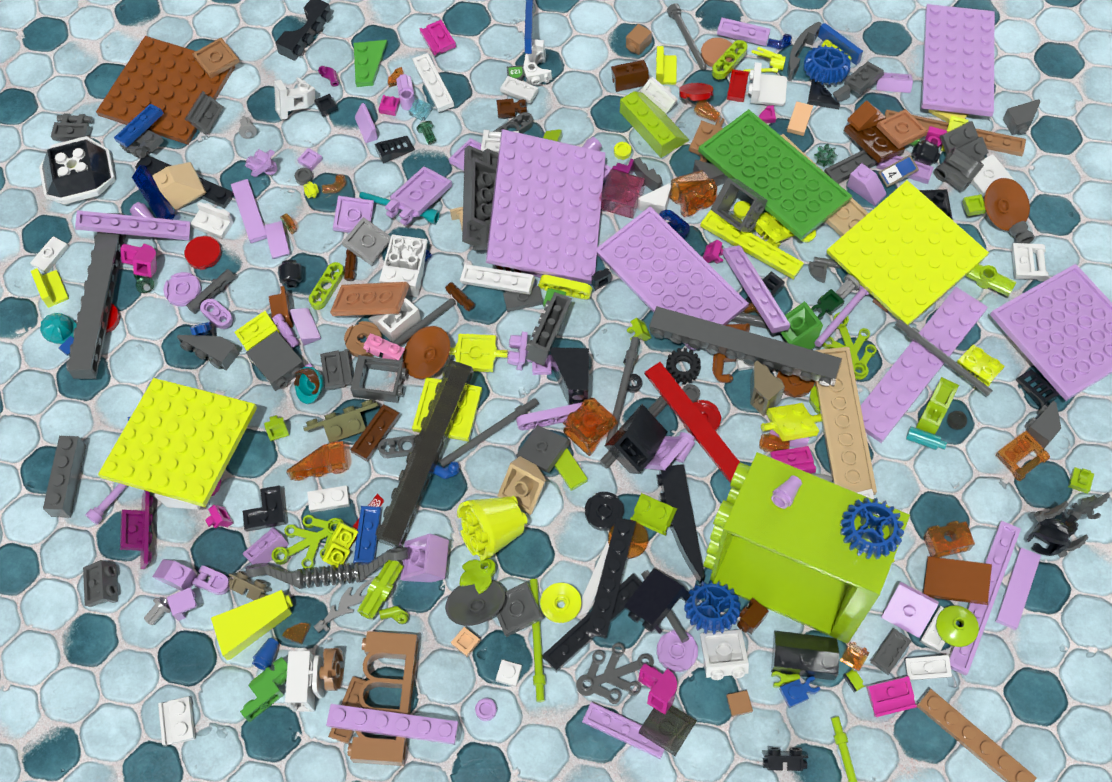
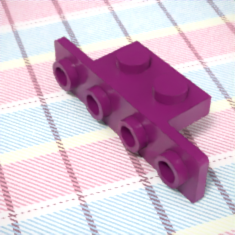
[120,490,153,569]

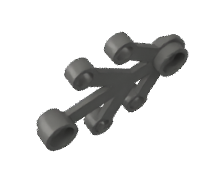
[576,643,654,704]

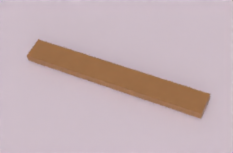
[884,109,1026,157]

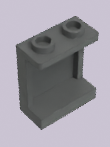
[246,331,305,391]

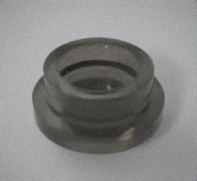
[947,411,967,430]

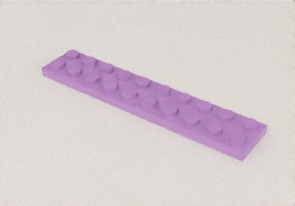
[861,287,988,444]

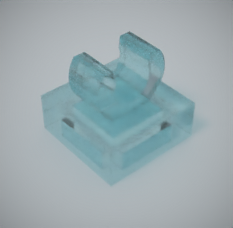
[409,98,433,121]

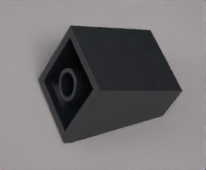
[550,347,589,405]

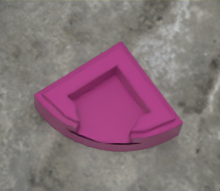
[759,105,776,123]

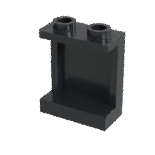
[624,568,691,634]

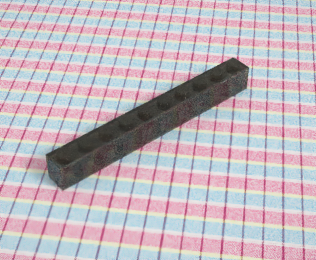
[375,360,474,548]

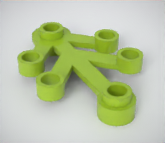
[822,312,877,380]
[271,515,344,570]

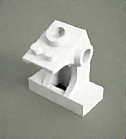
[523,39,552,85]
[274,77,315,120]

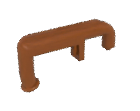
[712,323,750,383]

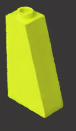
[211,590,293,661]

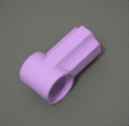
[396,74,416,110]

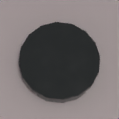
[585,492,624,531]

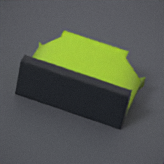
[843,669,866,693]

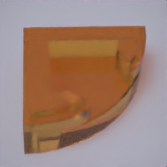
[388,67,403,87]
[282,623,311,645]

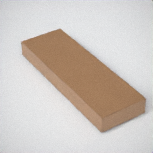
[328,676,370,744]

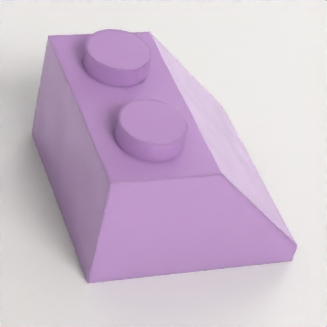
[401,534,449,582]

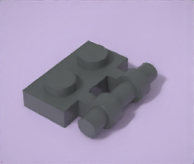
[51,113,93,141]
[120,129,164,158]

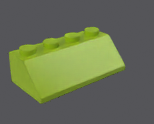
[620,91,689,158]

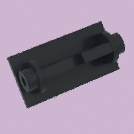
[762,747,808,771]

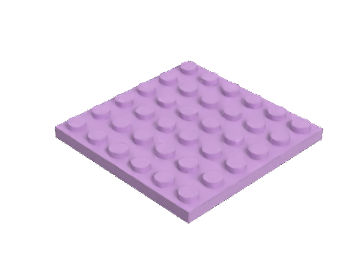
[990,264,1112,401]

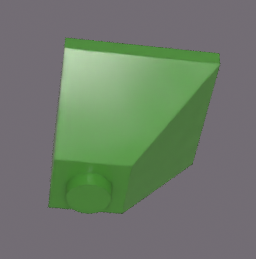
[780,301,823,349]

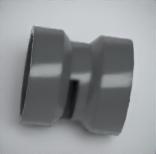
[1009,221,1035,244]

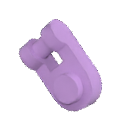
[192,566,230,595]

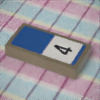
[878,155,919,188]

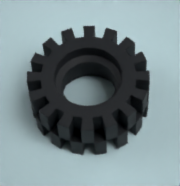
[666,348,701,385]

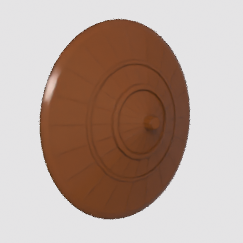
[984,178,1030,231]
[403,326,450,379]

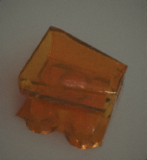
[670,170,717,217]
[562,398,618,456]

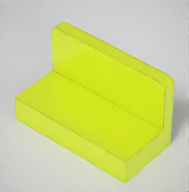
[656,46,677,85]
[30,268,69,308]

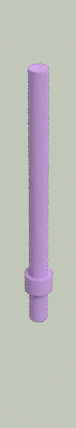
[814,285,869,347]

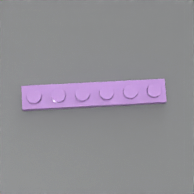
[75,210,190,240]
[722,245,790,333]
[326,704,459,745]

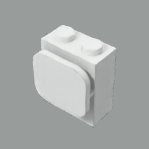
[285,648,324,712]

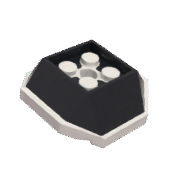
[39,136,116,204]

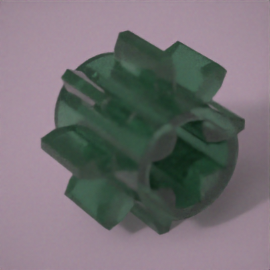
[814,143,838,167]

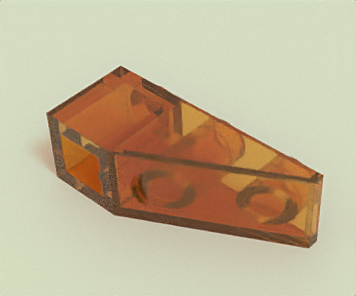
[287,441,349,481]

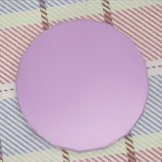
[163,272,201,307]
[656,630,698,672]

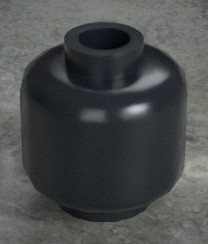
[912,140,940,166]
[278,260,303,288]

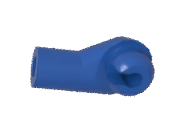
[430,462,460,479]

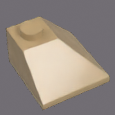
[153,162,206,210]
[497,456,546,515]

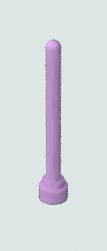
[85,483,127,525]

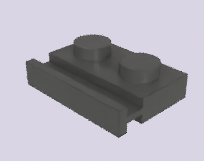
[185,91,224,134]
[320,349,353,390]

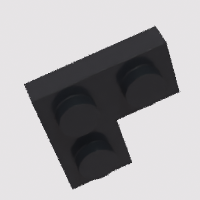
[242,485,285,532]

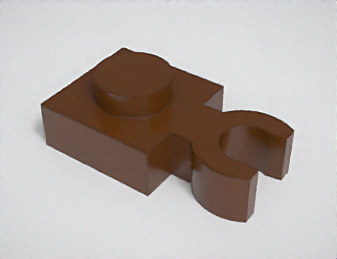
[496,98,527,118]

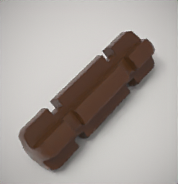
[344,249,356,281]
[445,282,475,311]

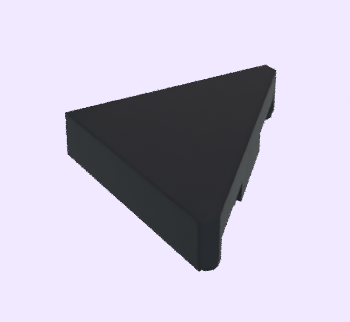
[807,79,840,110]

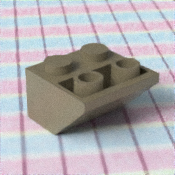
[750,361,785,417]

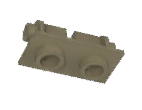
[229,571,272,600]

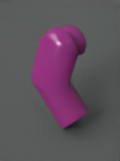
[318,66,339,87]

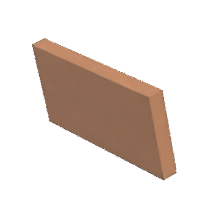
[330,282,409,316]

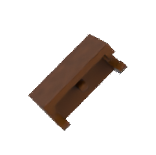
[611,60,649,92]

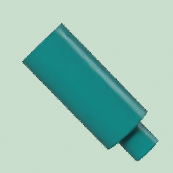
[906,426,947,450]

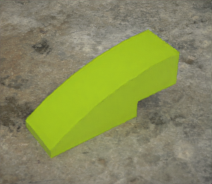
[916,377,959,434]

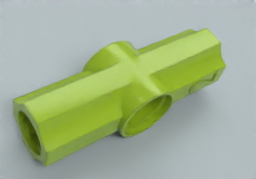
[966,264,1016,297]
[357,560,404,620]

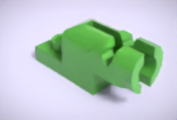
[240,657,288,723]

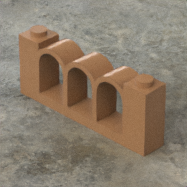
[347,631,419,766]

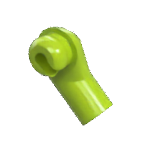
[379,606,409,624]

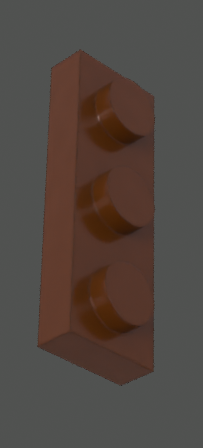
[350,404,400,462]

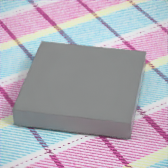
[342,217,391,266]

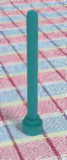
[359,192,440,224]

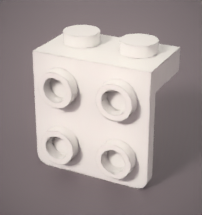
[748,62,787,106]

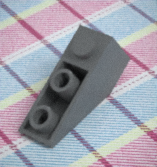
[177,335,240,371]

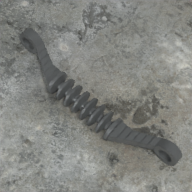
[246,547,408,589]

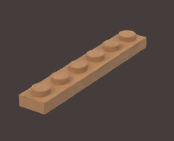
[916,689,1037,782]

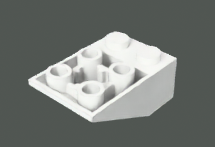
[379,234,428,297]

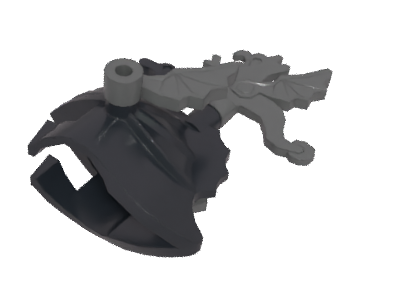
[1027,492,1110,558]

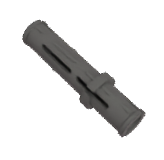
[186,269,235,314]

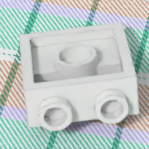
[700,630,749,680]

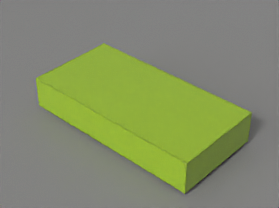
[554,448,588,491]

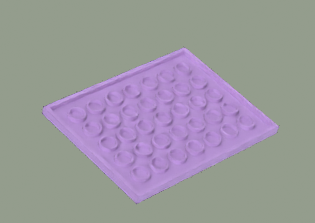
[486,129,606,284]

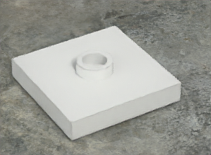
[971,154,1014,198]

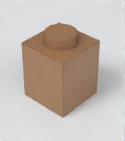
[626,24,652,55]

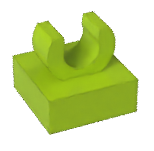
[962,194,986,216]
[627,317,651,341]
[264,415,289,441]
[1068,467,1094,494]

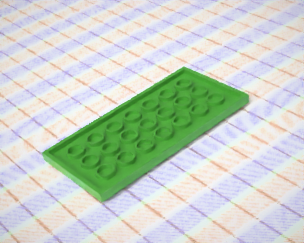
[698,109,852,240]

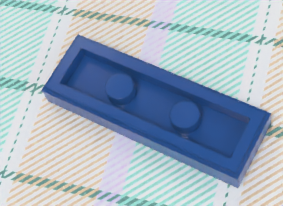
[818,23,863,65]
[114,104,164,147]
[353,506,382,564]

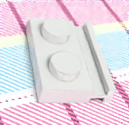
[158,696,195,746]

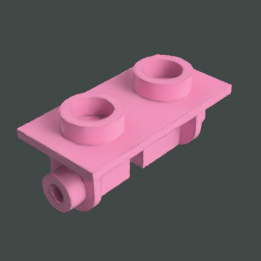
[363,333,405,360]

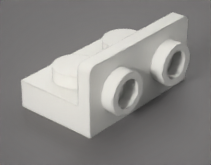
[190,202,233,240]

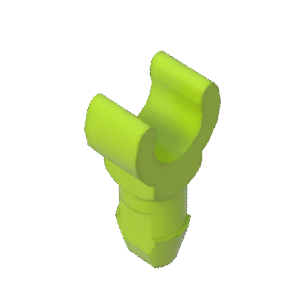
[771,671,800,688]

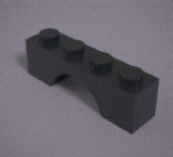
[275,0,332,61]

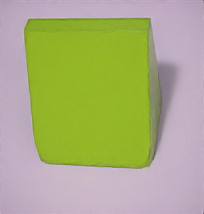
[543,129,562,142]

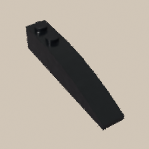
[656,464,705,584]

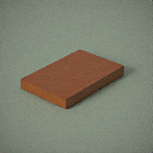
[923,556,992,605]

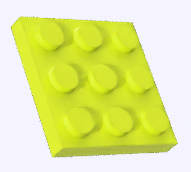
[412,377,482,442]

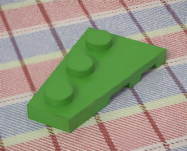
[354,40,388,87]

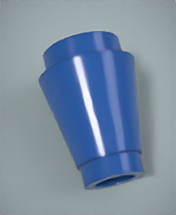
[252,638,279,671]

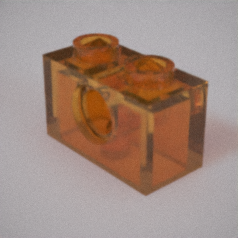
[923,521,975,558]

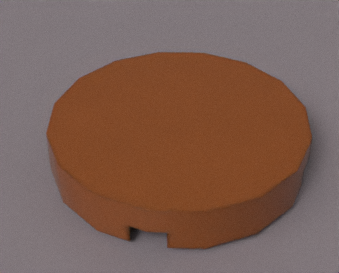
[777,371,815,398]

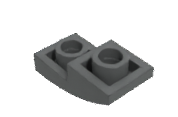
[634,157,662,191]

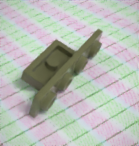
[303,399,378,443]

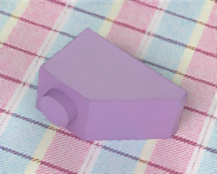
[847,163,887,206]
[152,559,198,591]

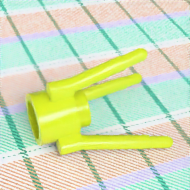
[743,47,786,73]

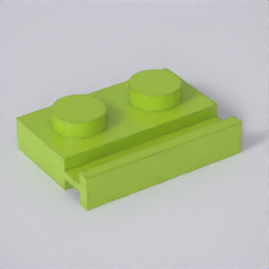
[630,493,677,536]

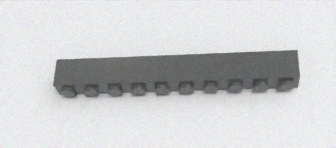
[66,213,126,379]
[649,306,842,386]

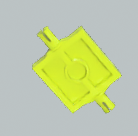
[449,333,508,372]
[761,403,822,441]

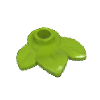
[459,559,496,594]

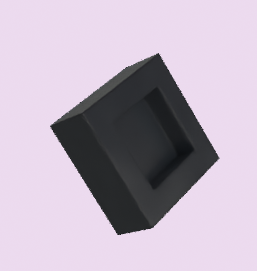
[314,94,338,116]
[592,268,611,291]

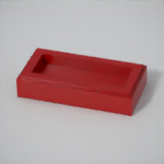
[727,69,749,102]

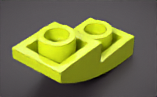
[322,521,358,568]

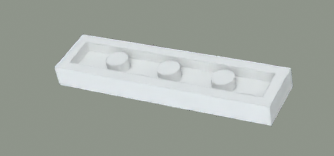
[412,53,454,112]
[460,264,535,295]

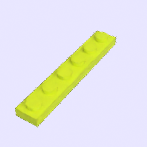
[700,210,804,280]

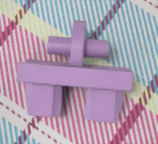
[245,149,277,177]
[507,331,532,371]

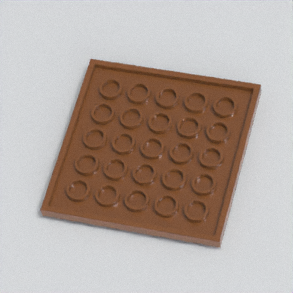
[96,36,235,145]

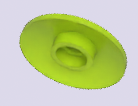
[936,606,979,647]

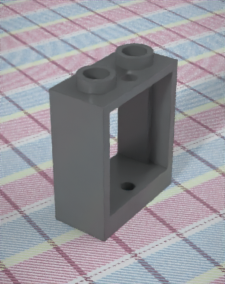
[711,177,768,232]
[350,355,407,403]

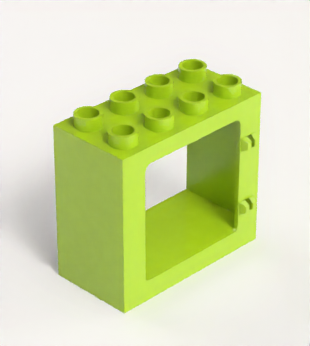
[703,452,910,644]

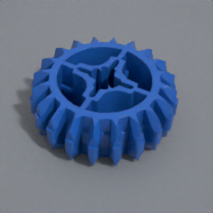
[804,45,851,85]
[840,497,904,559]
[684,580,741,635]

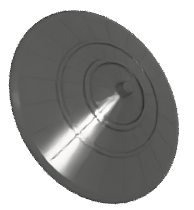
[445,580,505,626]

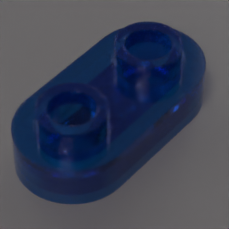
[659,210,690,239]

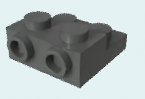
[940,121,989,161]

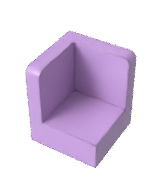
[167,588,197,621]

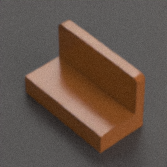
[269,286,293,328]

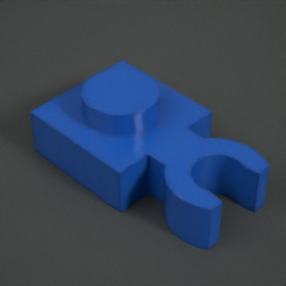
[190,321,212,336]
[779,676,820,708]

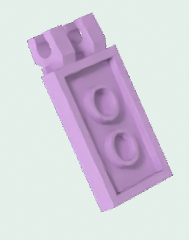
[385,167,452,226]

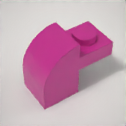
[121,244,157,278]
[638,663,677,714]

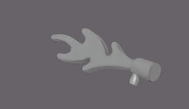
[314,578,374,633]

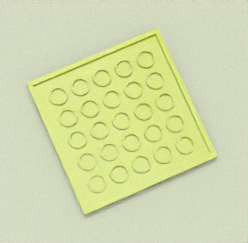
[826,180,989,326]
[98,378,257,507]

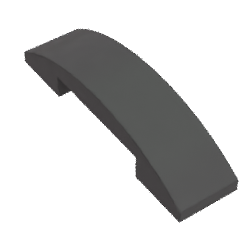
[787,22,822,81]

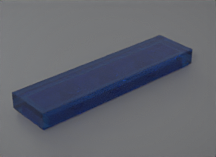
[132,165,176,220]

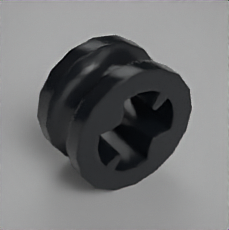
[627,374,642,393]

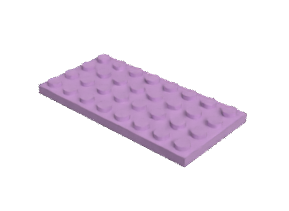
[921,4,995,117]
[596,206,749,351]

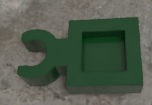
[811,289,845,320]

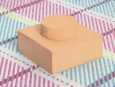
[451,627,480,657]

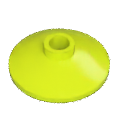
[540,583,581,623]

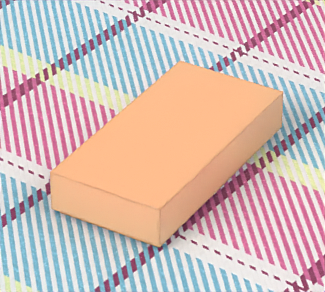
[787,101,813,136]

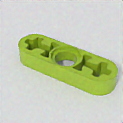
[712,40,748,80]
[309,262,345,310]

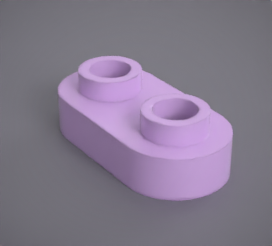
[200,299,233,329]

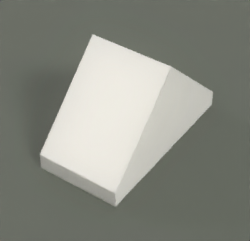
[638,183,671,216]

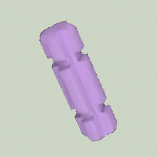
[272,314,299,348]

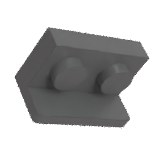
[844,61,884,94]
[83,560,118,607]

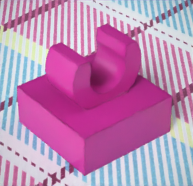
[378,95,400,116]
[925,126,947,147]
[703,240,724,264]
[205,504,233,528]

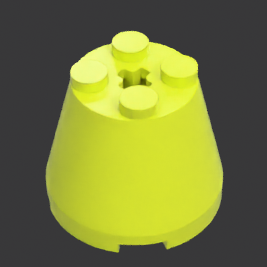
[457,496,527,561]

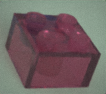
[599,169,645,219]

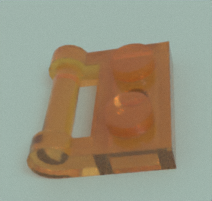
[996,431,1050,481]

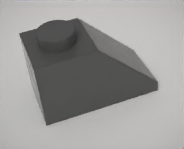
[1003,99,1041,135]

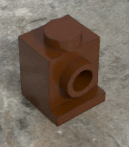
[737,598,769,635]

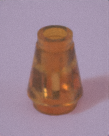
[694,100,721,122]
[759,433,790,452]

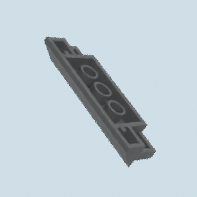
[462,145,498,250]

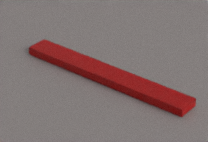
[645,362,740,484]

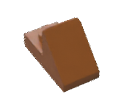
[847,101,886,131]

